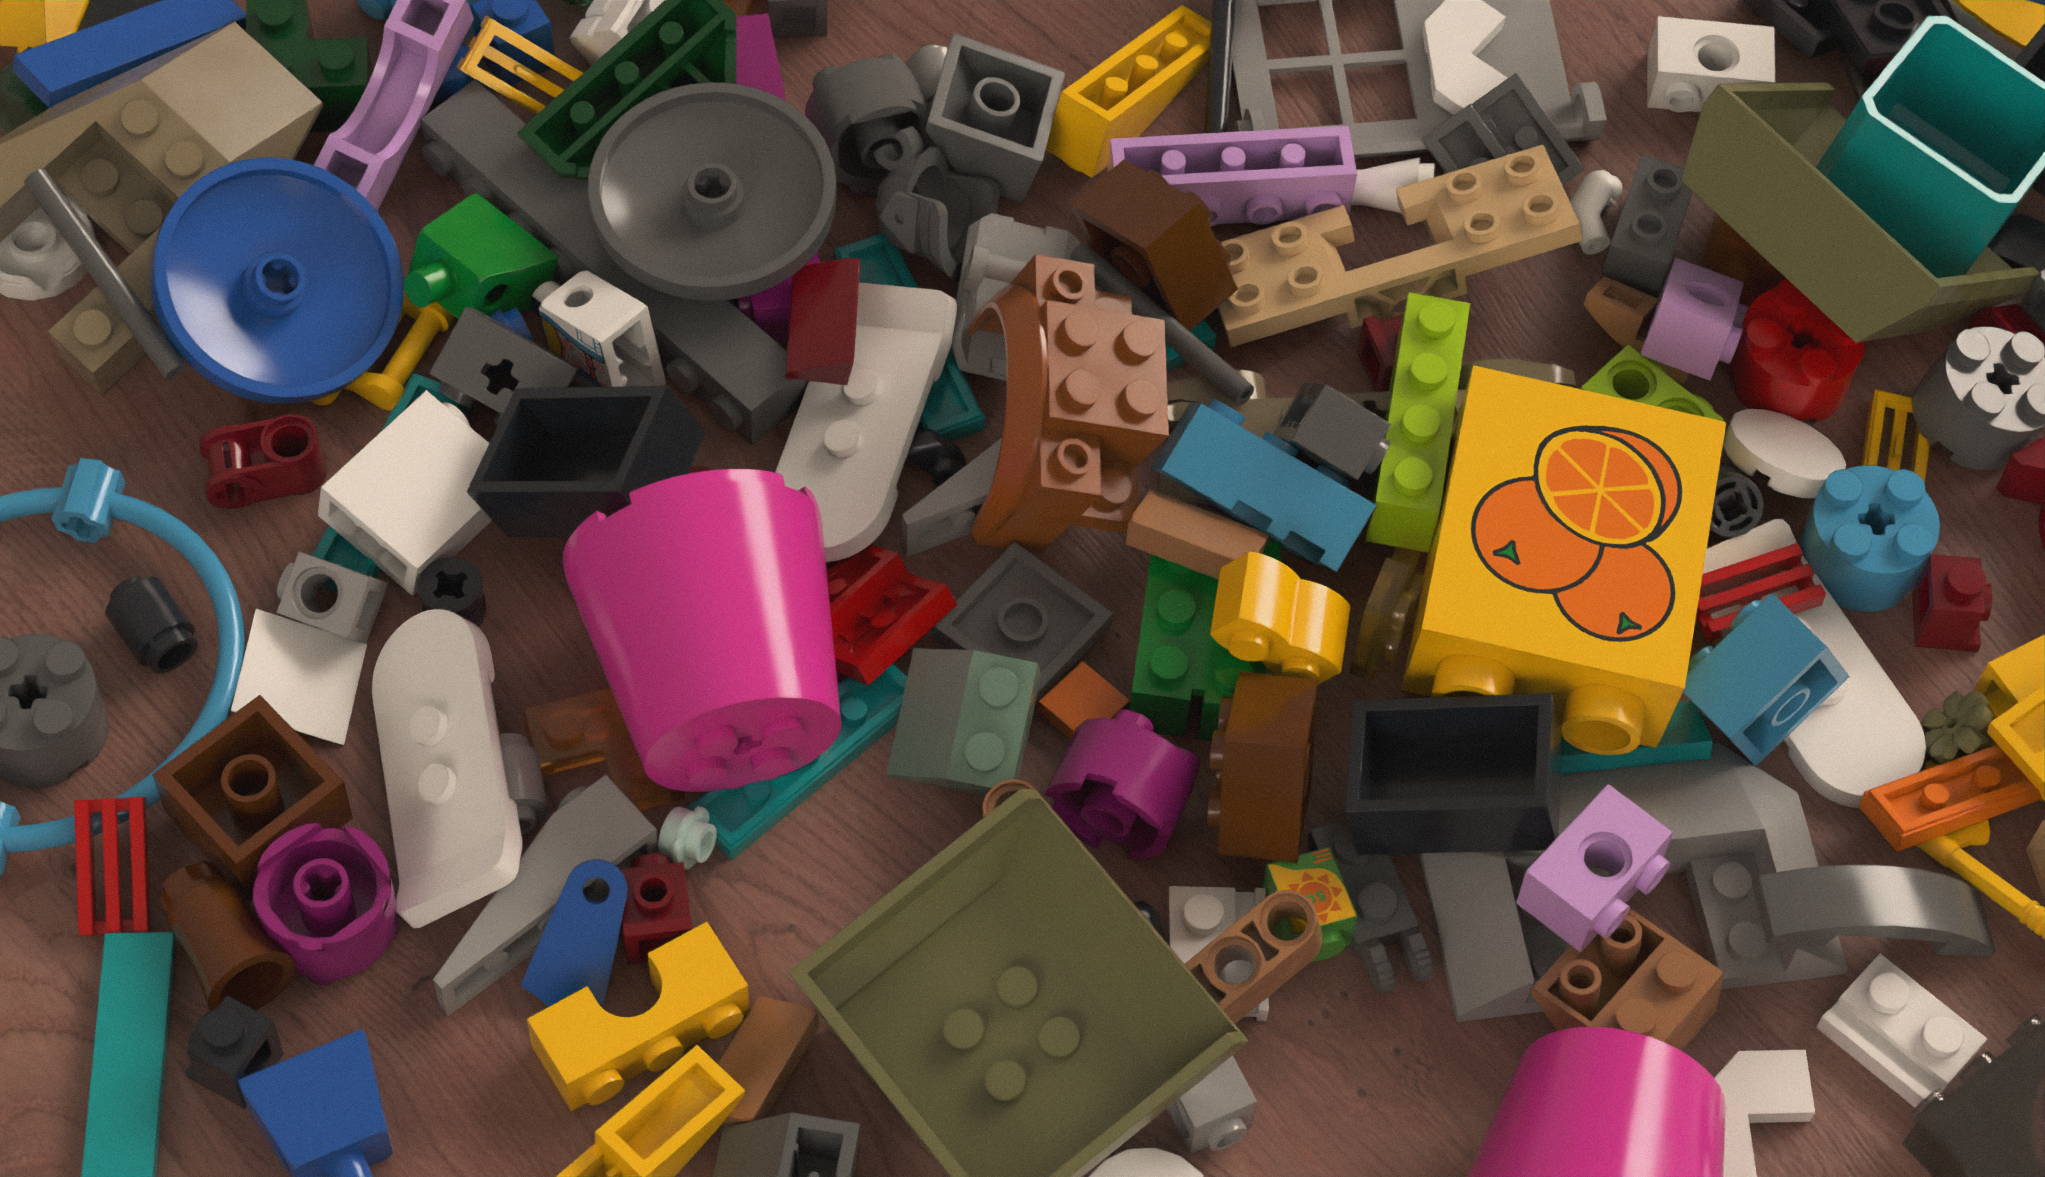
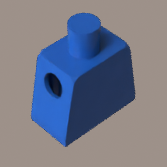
[238,1029,393,1177]

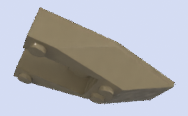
[0,22,323,395]

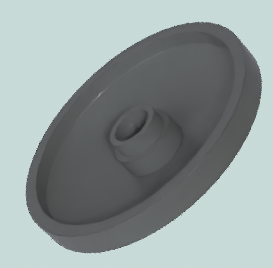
[588,83,836,301]

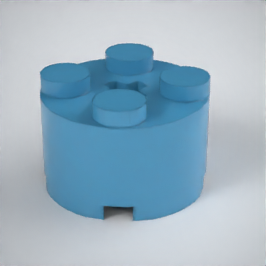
[1798,465,1940,612]

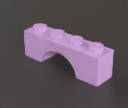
[314,0,474,211]

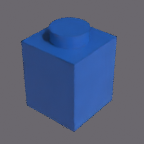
[470,0,554,86]

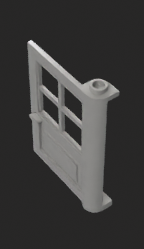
[1232,0,1607,159]

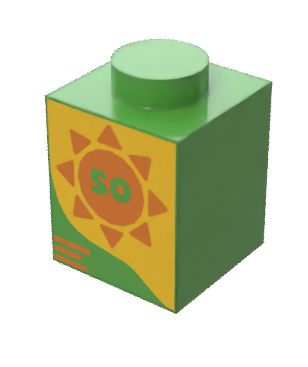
[1262,847,1357,961]

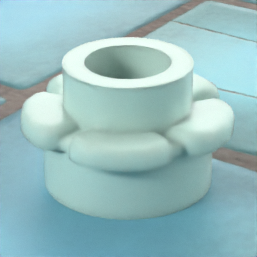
[658,806,717,870]

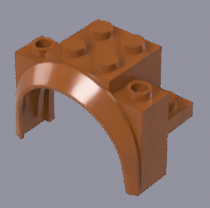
[968,254,1169,554]

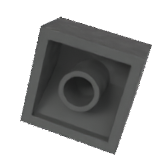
[925,33,1065,203]

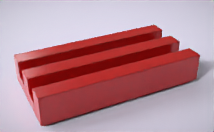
[1696,543,1826,643]
[74,797,151,936]

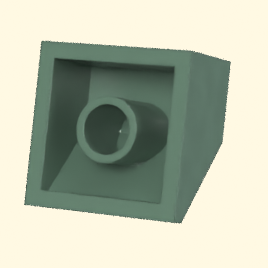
[886,648,1041,796]

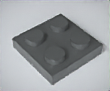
[932,541,1113,706]

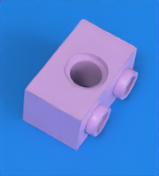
[1640,257,1749,380]
[1516,784,1673,952]

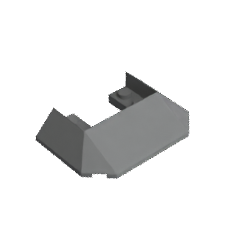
[1419,743,1847,1022]

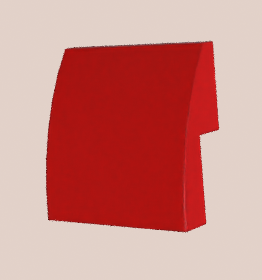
[827,544,957,686]

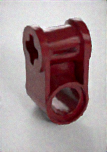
[199,414,328,509]

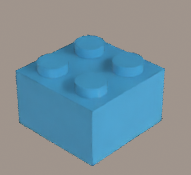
[1683,593,1850,766]

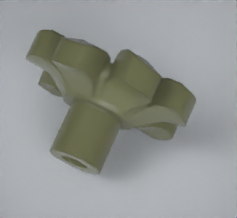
[1921,690,1993,763]

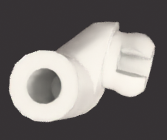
[1570,170,1623,254]

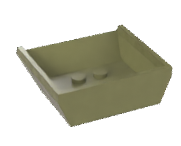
[1681,82,2039,343]
[788,788,1250,1177]

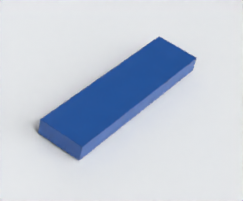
[13,0,246,108]

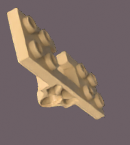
[1216,144,1582,348]

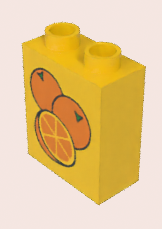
[1401,365,1726,755]

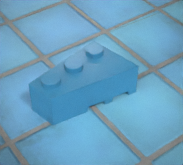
[1151,399,1376,572]

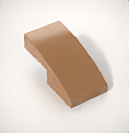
[1584,276,1691,384]

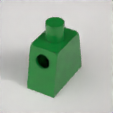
[404,193,559,319]

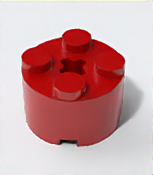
[1729,279,1866,423]

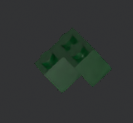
[246,0,373,132]

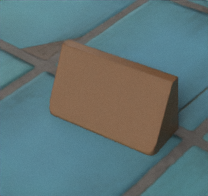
[1126,489,1270,580]
[718,996,819,1127]

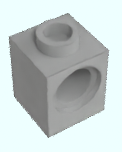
[276,552,388,643]
[1167,1055,1257,1154]

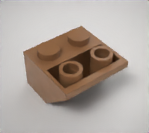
[1531,908,1724,1051]

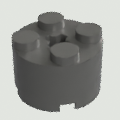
[805,53,938,195]
[1912,327,2045,470]
[0,634,109,787]

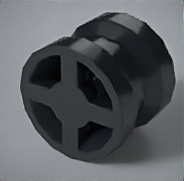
[418,557,487,627]

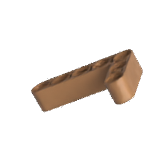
[982,779,1323,1024]

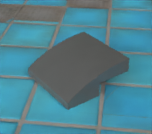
[1421,72,1585,186]

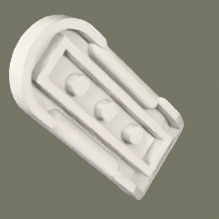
[775,282,957,562]
[1702,519,1926,808]
[372,609,523,928]

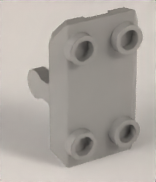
[951,213,1081,381]

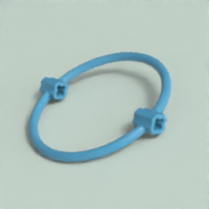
[0,458,245,876]

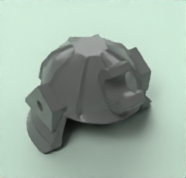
[874,126,1000,281]

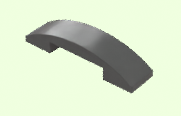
[1752,865,1996,958]

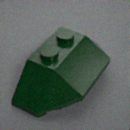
[517,0,737,180]

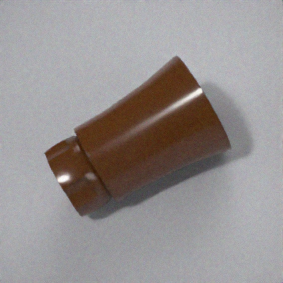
[159,860,295,1012]

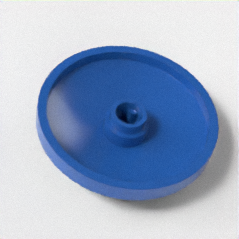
[149,158,404,404]

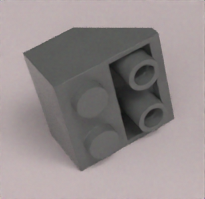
[713,1112,860,1177]

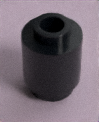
[105,576,198,674]

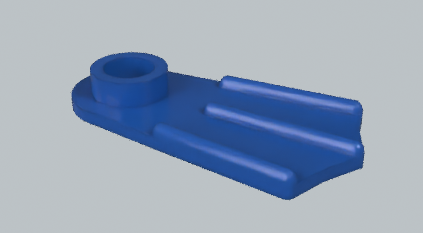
[521,859,627,1008]

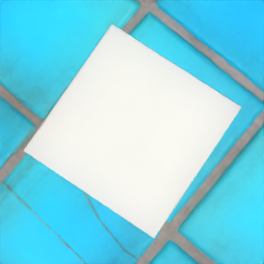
[231,609,367,746]

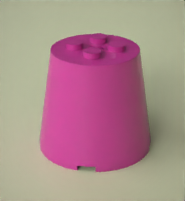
[562,469,841,792]
[1467,1027,1726,1177]

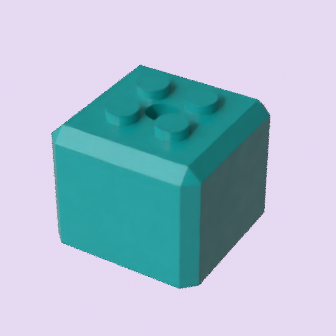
[1816,16,2045,278]

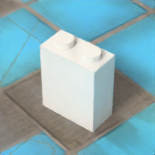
[318,390,492,596]

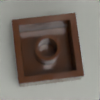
[1070,159,1238,331]
[1207,672,1318,862]
[152,695,353,899]

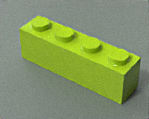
[1365,292,1471,553]

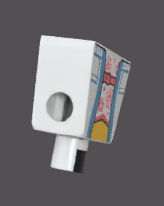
[530,271,666,387]

